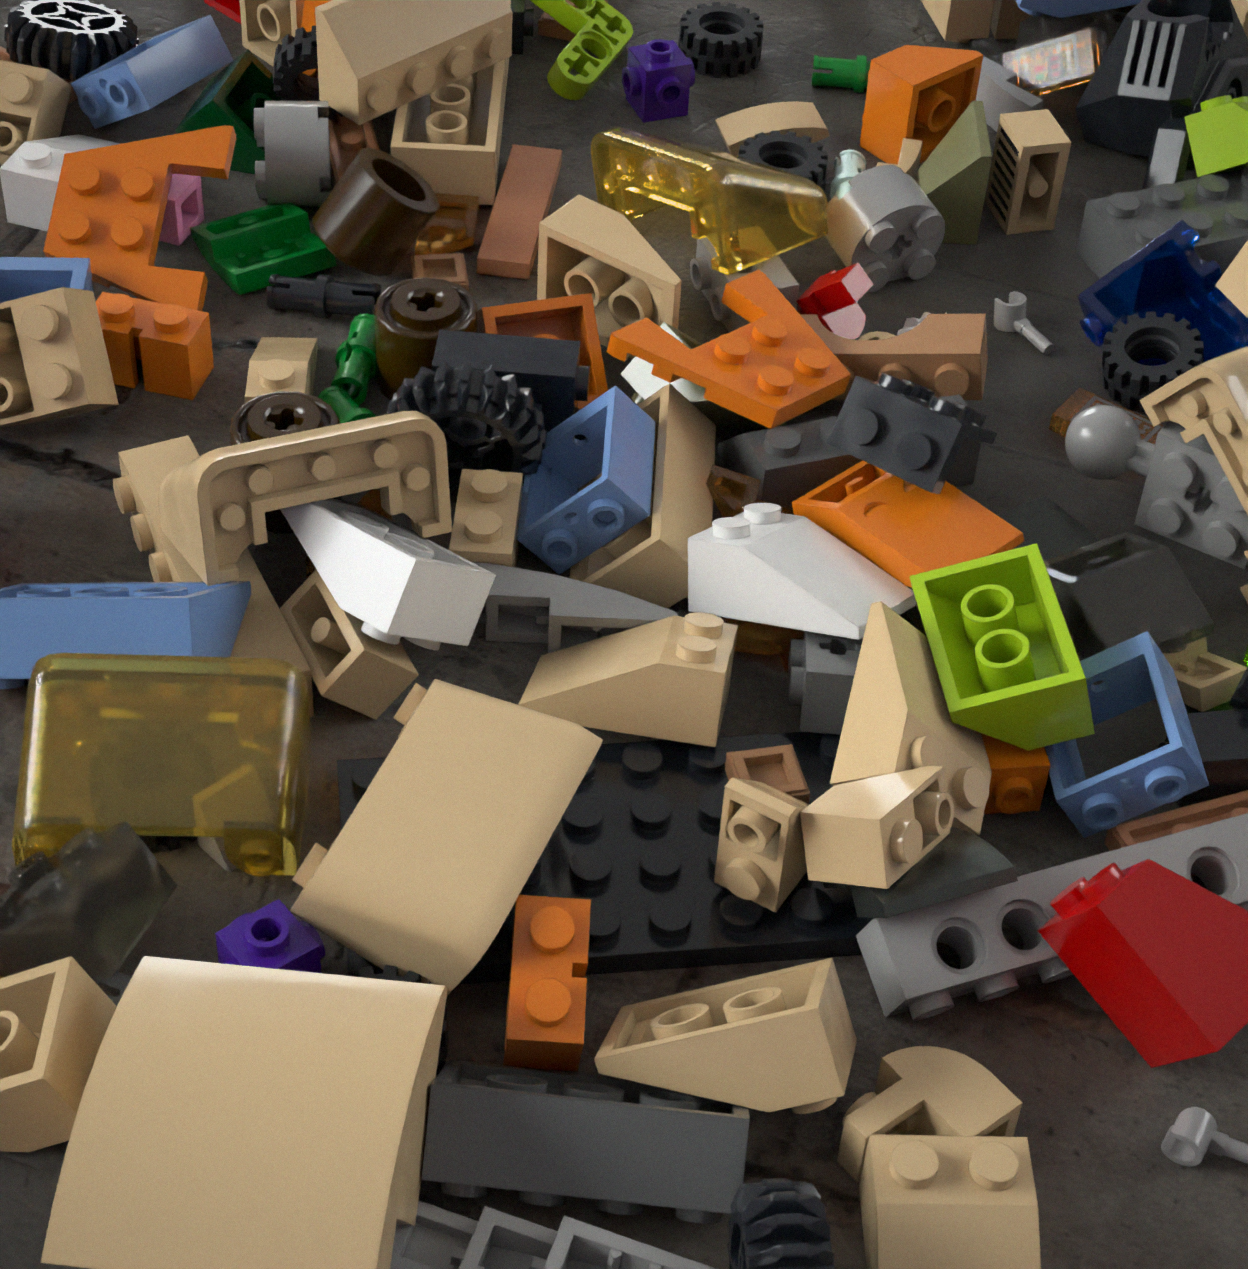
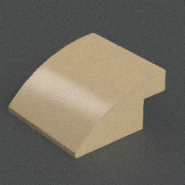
[41,956,448,1269]

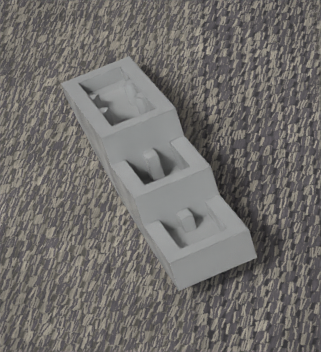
[472,562,678,653]
[390,1201,716,1269]

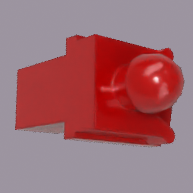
[796,262,874,340]

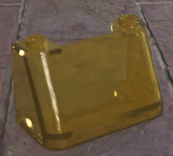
[591,127,828,275]
[12,653,312,877]

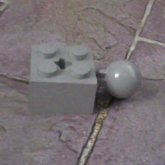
[1065,405,1248,569]

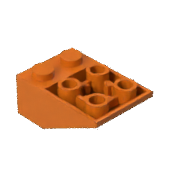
[791,460,1024,587]

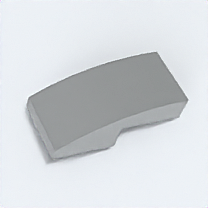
[976,56,1044,132]

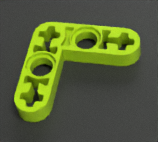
[530,0,633,100]

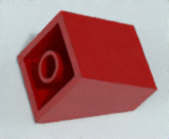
[1038,859,1248,1068]

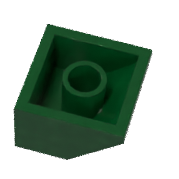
[175,49,280,174]

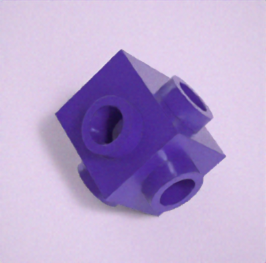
[622,39,695,123]
[215,899,325,973]

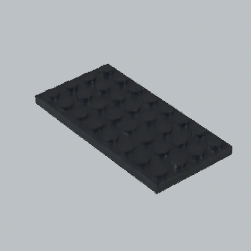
[337,732,873,984]

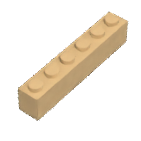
[113,435,314,738]

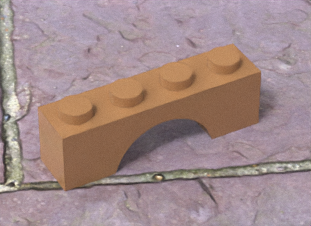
[801,313,988,400]

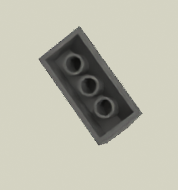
[717,394,982,515]
[421,1059,750,1224]

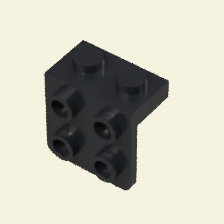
[827,372,998,494]

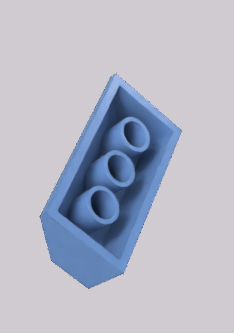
[0,581,251,690]

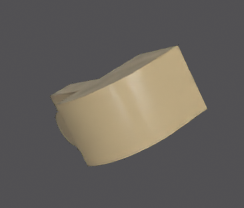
[837,1046,1023,1182]

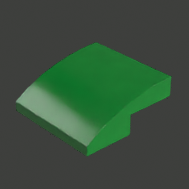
[190,203,337,295]

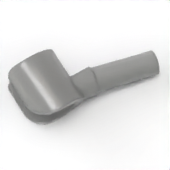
[993,291,1054,355]
[1161,1107,1248,1167]

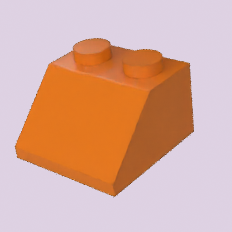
[859,45,983,165]
[477,293,608,410]

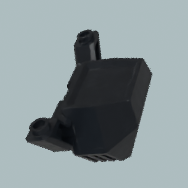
[1075,0,1248,189]

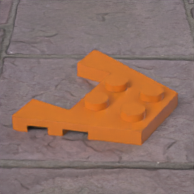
[43,125,236,311]
[606,270,851,429]

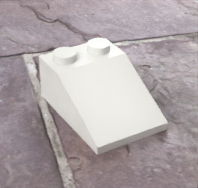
[0,134,120,231]
[280,498,496,650]
[688,503,916,640]

